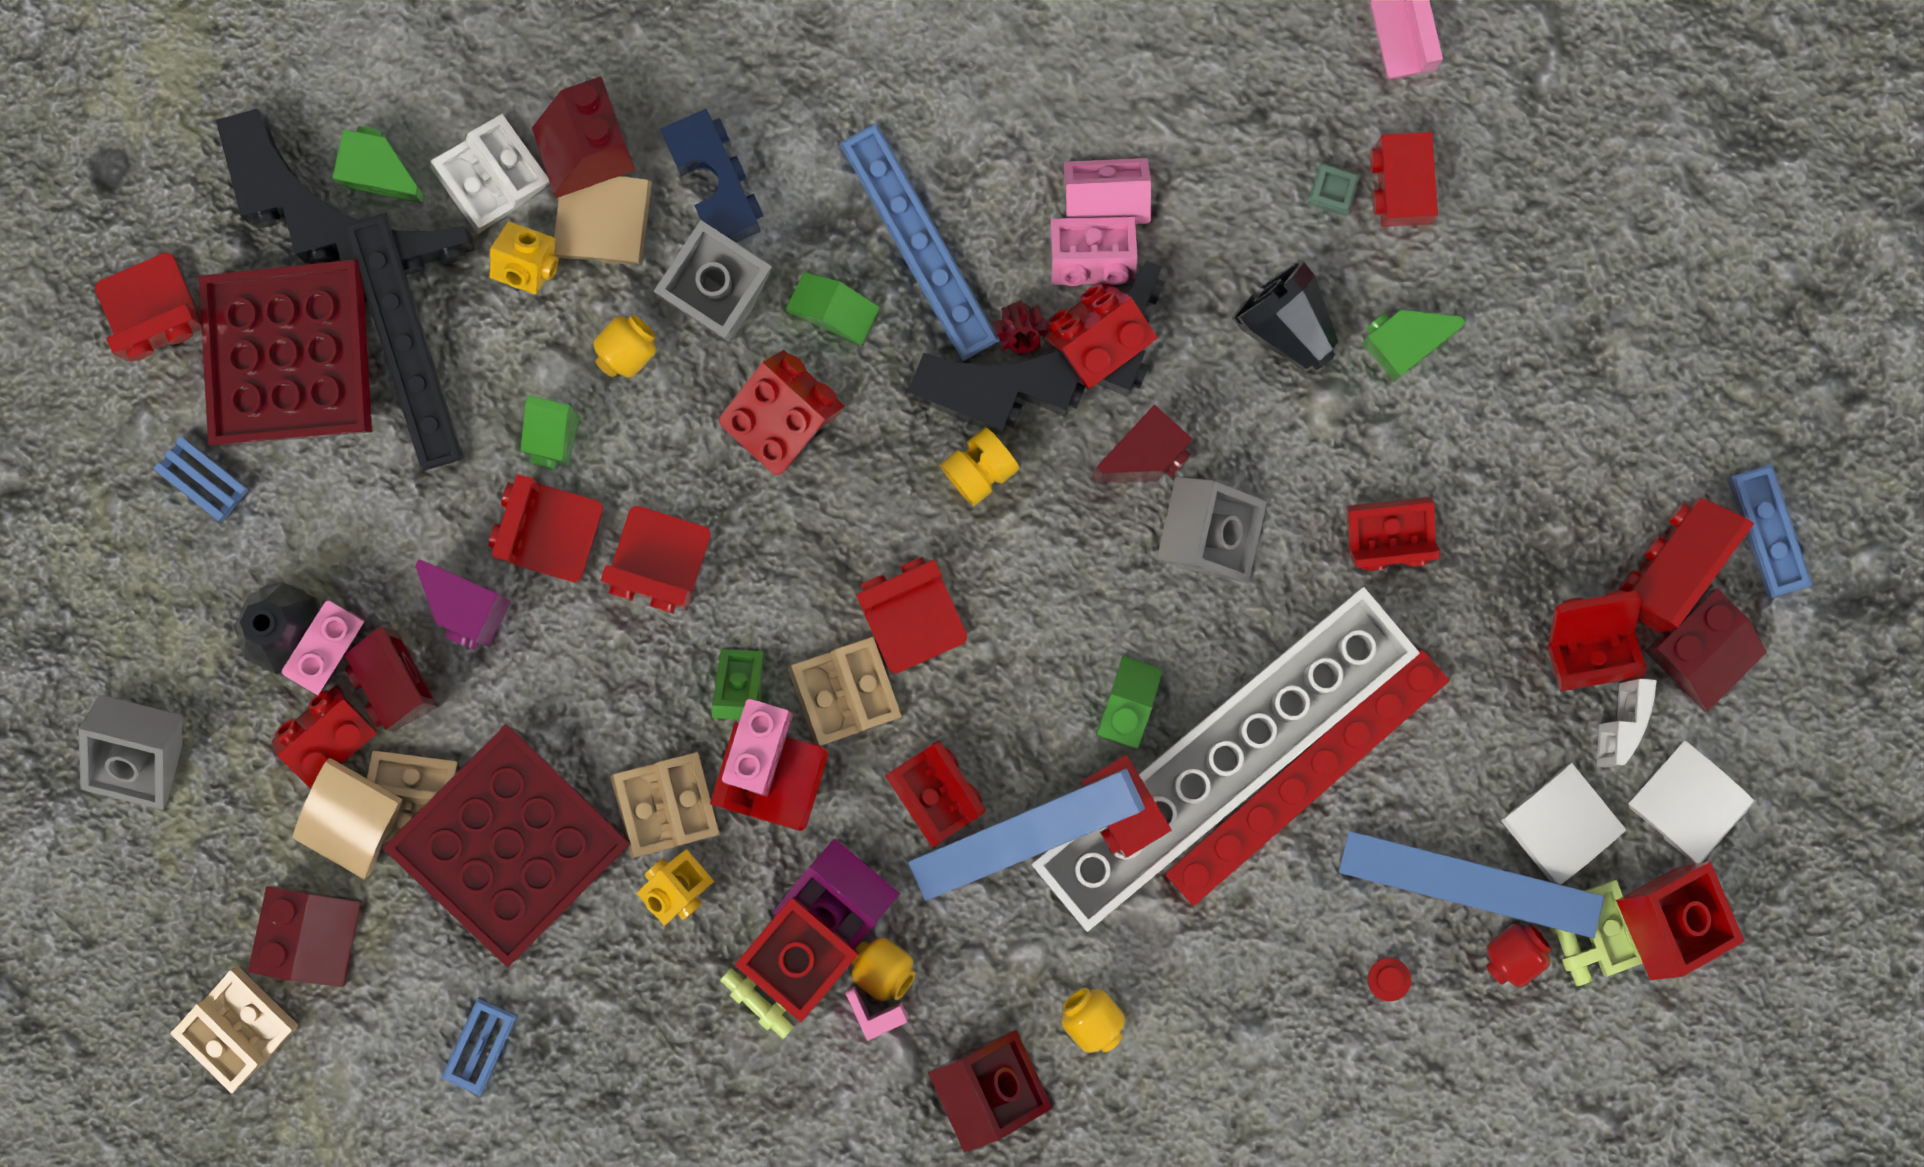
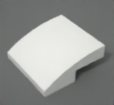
[430,114,550,234]
[1597,679,1657,767]
[1629,741,1754,864]
[1501,763,1626,885]

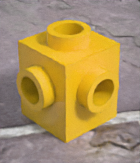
[489,221,559,295]
[636,849,715,926]

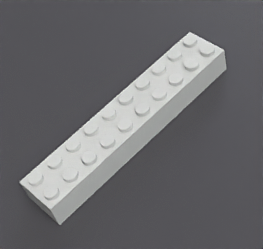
[1030,587,1420,932]

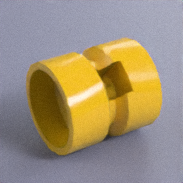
[939,427,1020,507]

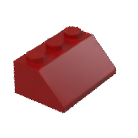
[1618,498,1754,634]

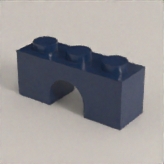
[660,108,764,243]

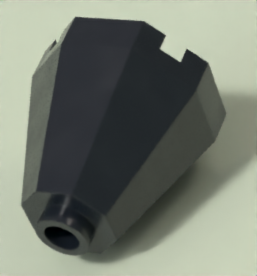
[1231,262,1338,370]
[234,582,321,675]

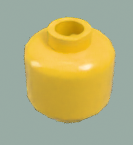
[593,314,657,378]
[851,937,916,1002]
[1061,987,1125,1053]

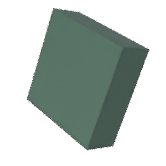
[1307,162,1361,217]

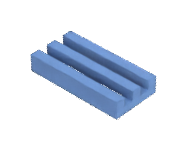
[153,436,249,523]
[441,998,518,1096]

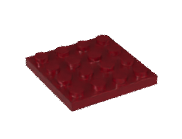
[198,260,372,446]
[382,722,630,968]

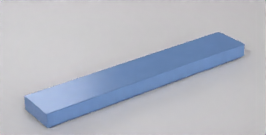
[839,123,1000,363]
[908,768,1145,901]
[1338,831,1604,938]

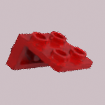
[95,253,201,362]
[1042,284,1158,389]
[719,349,845,475]
[488,474,603,583]
[600,506,711,614]
[856,557,967,674]
[1547,590,1647,692]
[710,721,828,831]

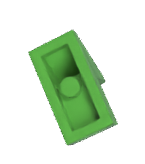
[712,649,764,720]

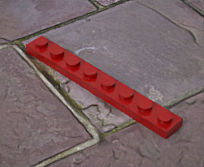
[1164,649,1450,907]

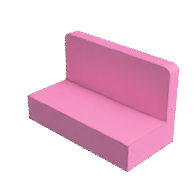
[1370,0,1443,80]
[1064,158,1151,224]
[845,985,909,1041]

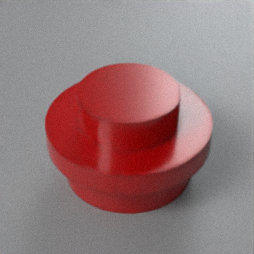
[1367,958,1411,1002]

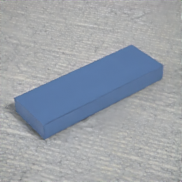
[1728,464,1812,599]

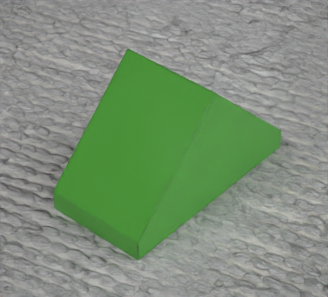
[786,272,880,346]

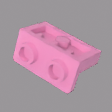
[1050,217,1137,286]
[282,600,364,695]
[722,699,793,797]

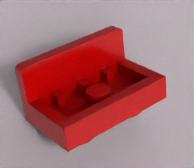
[1346,496,1441,571]
[272,685,377,789]
[885,740,986,848]

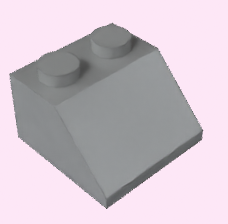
[654,220,773,343]
[1156,477,1267,584]
[79,694,182,810]

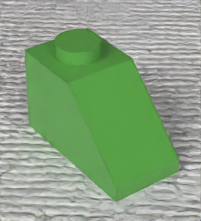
[332,126,425,204]
[1362,310,1466,382]
[521,395,581,470]
[1095,656,1163,750]

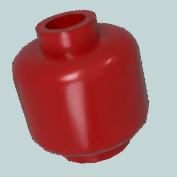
[1486,923,1552,988]

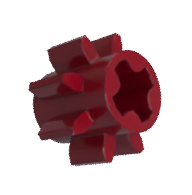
[993,300,1049,355]

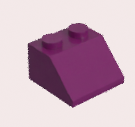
[415,559,511,650]
[773,838,900,948]

